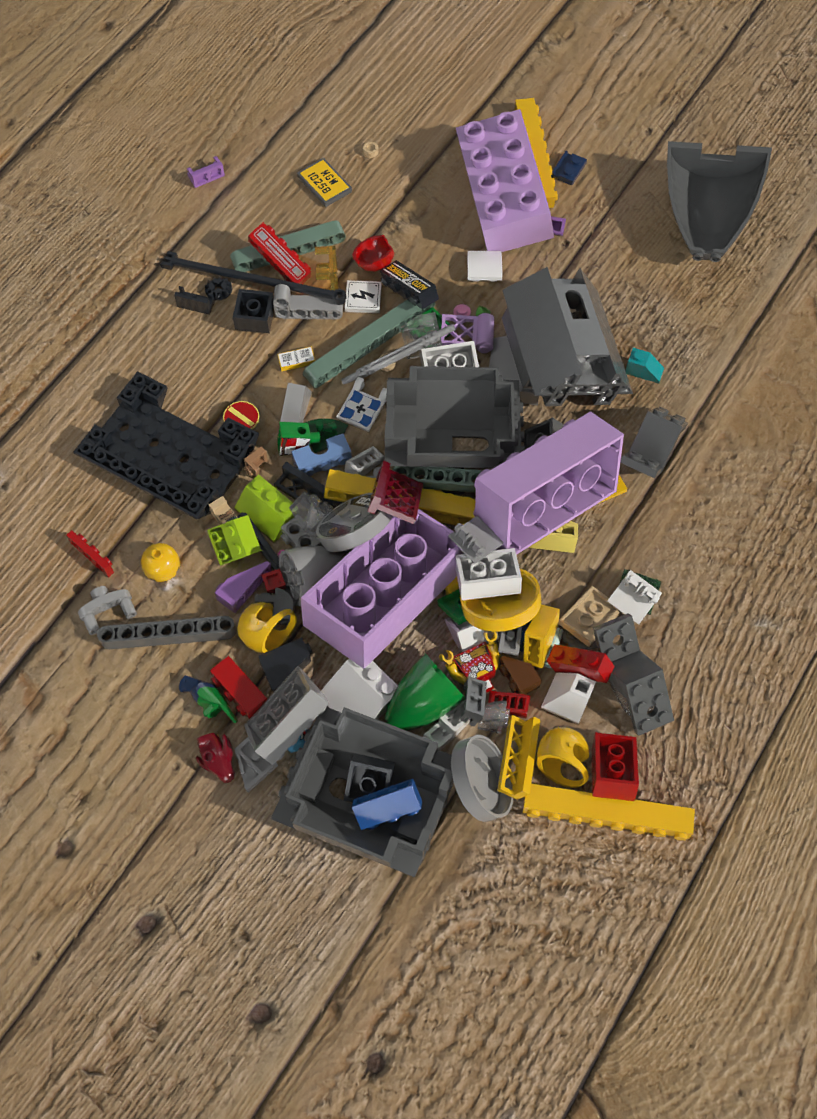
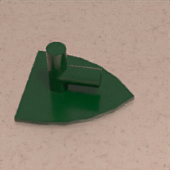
[305,419,348,453]

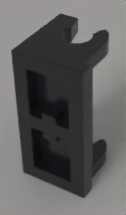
[174,286,215,315]

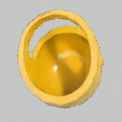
[237,602,297,654]
[537,727,589,788]

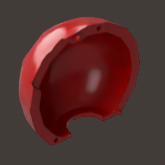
[352,235,395,272]

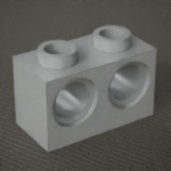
[281,514,322,548]

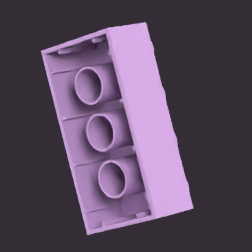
[456,109,554,252]
[474,412,624,555]
[301,503,465,669]

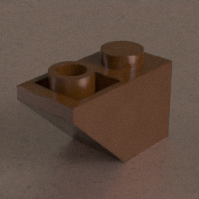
[499,656,542,695]

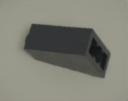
[258,638,313,693]

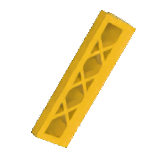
[497,715,540,800]

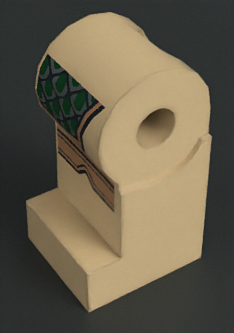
[209,496,237,525]

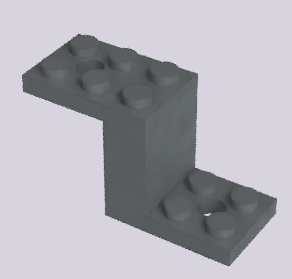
[620,406,688,478]
[593,613,674,736]

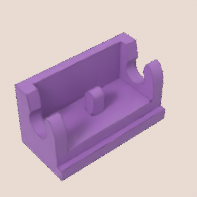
[186,156,225,188]

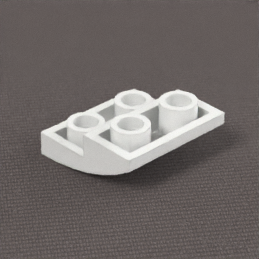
[467,251,502,282]

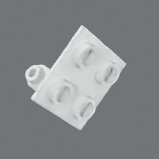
[607,570,662,625]

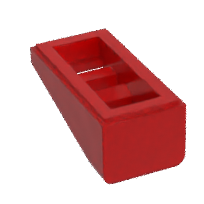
[487,691,530,719]

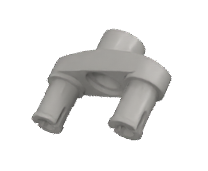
[78,586,137,635]

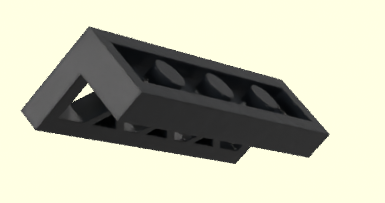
[274,462,344,518]

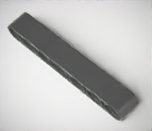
[97,616,236,650]

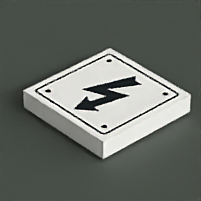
[345,280,381,313]

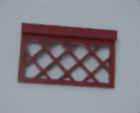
[367,461,423,524]

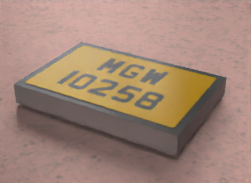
[297,158,352,207]

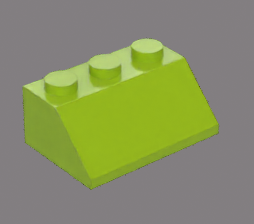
[234,474,300,543]

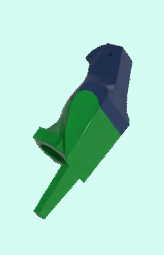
[179,675,238,723]

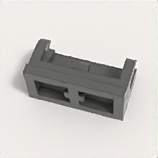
[460,676,487,726]

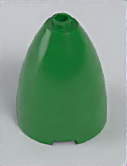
[385,653,465,731]

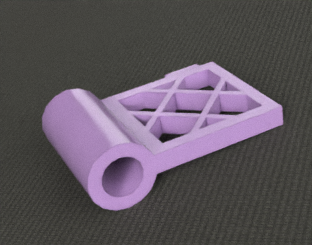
[440,313,494,353]

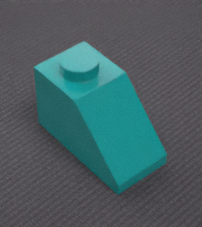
[626,348,664,384]

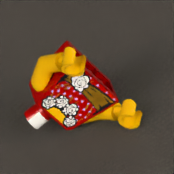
[439,632,499,693]

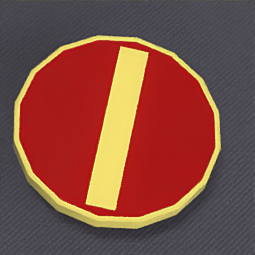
[223,401,260,430]

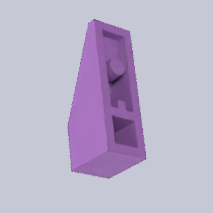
[215,561,272,613]

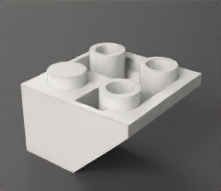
[541,673,596,724]

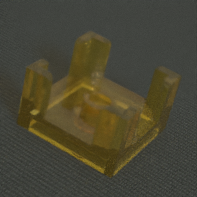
[315,246,338,290]

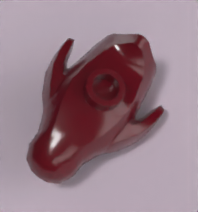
[196,733,236,783]

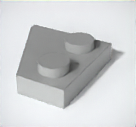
[235,737,278,793]

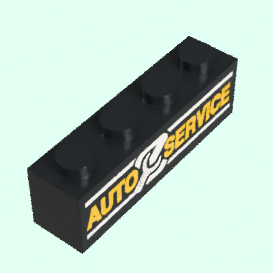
[380,260,439,310]

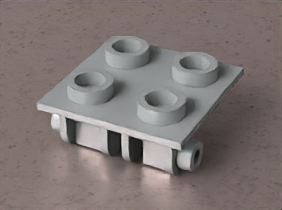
[448,516,504,564]

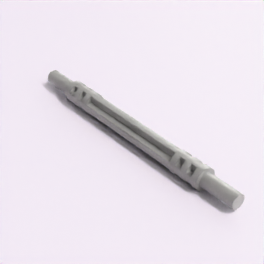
[341,323,456,384]

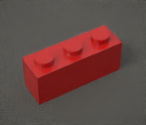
[546,644,615,683]
[210,655,267,719]

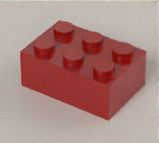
[591,732,639,801]

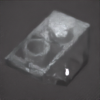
[477,701,510,734]

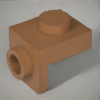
[244,447,268,477]

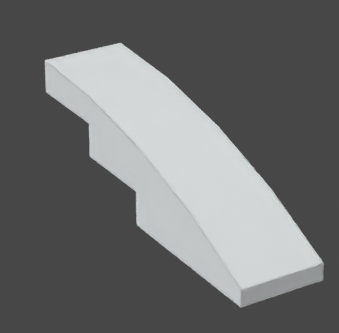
[423,700,471,751]

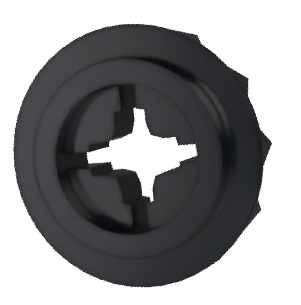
[205,276,232,301]

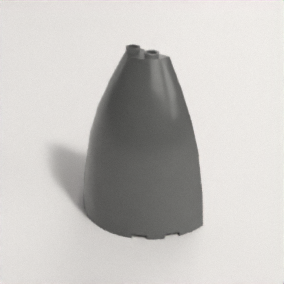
[667,141,772,262]

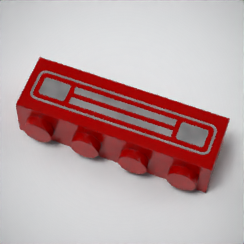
[248,222,311,284]

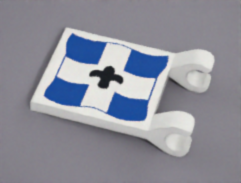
[337,377,387,432]

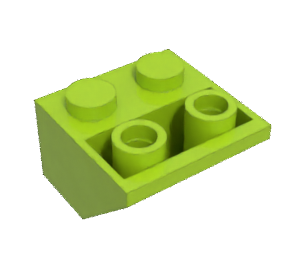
[207,515,261,566]

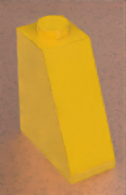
[523,604,560,668]

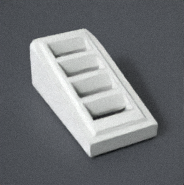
[344,446,385,476]

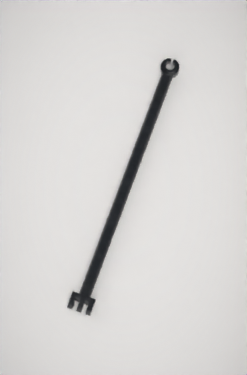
[160,251,347,305]

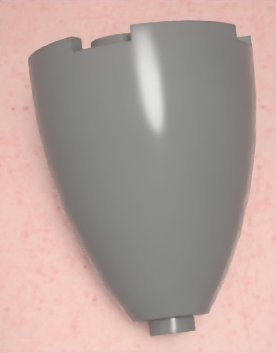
[279,546,349,606]

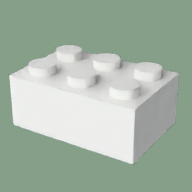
[456,548,522,600]

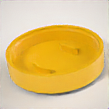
[460,569,542,632]

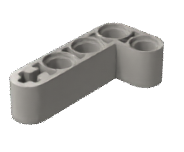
[273,284,343,320]

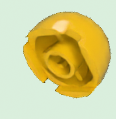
[141,543,181,582]

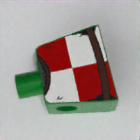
[277,422,320,456]

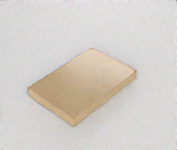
[559,586,621,647]

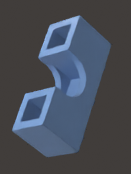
[291,434,352,476]

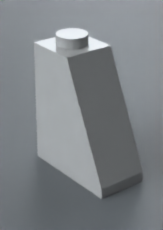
[280,383,312,423]

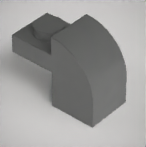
[255,588,295,625]

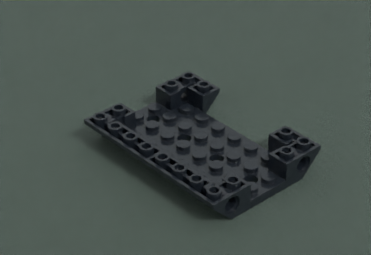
[73,371,259,520]

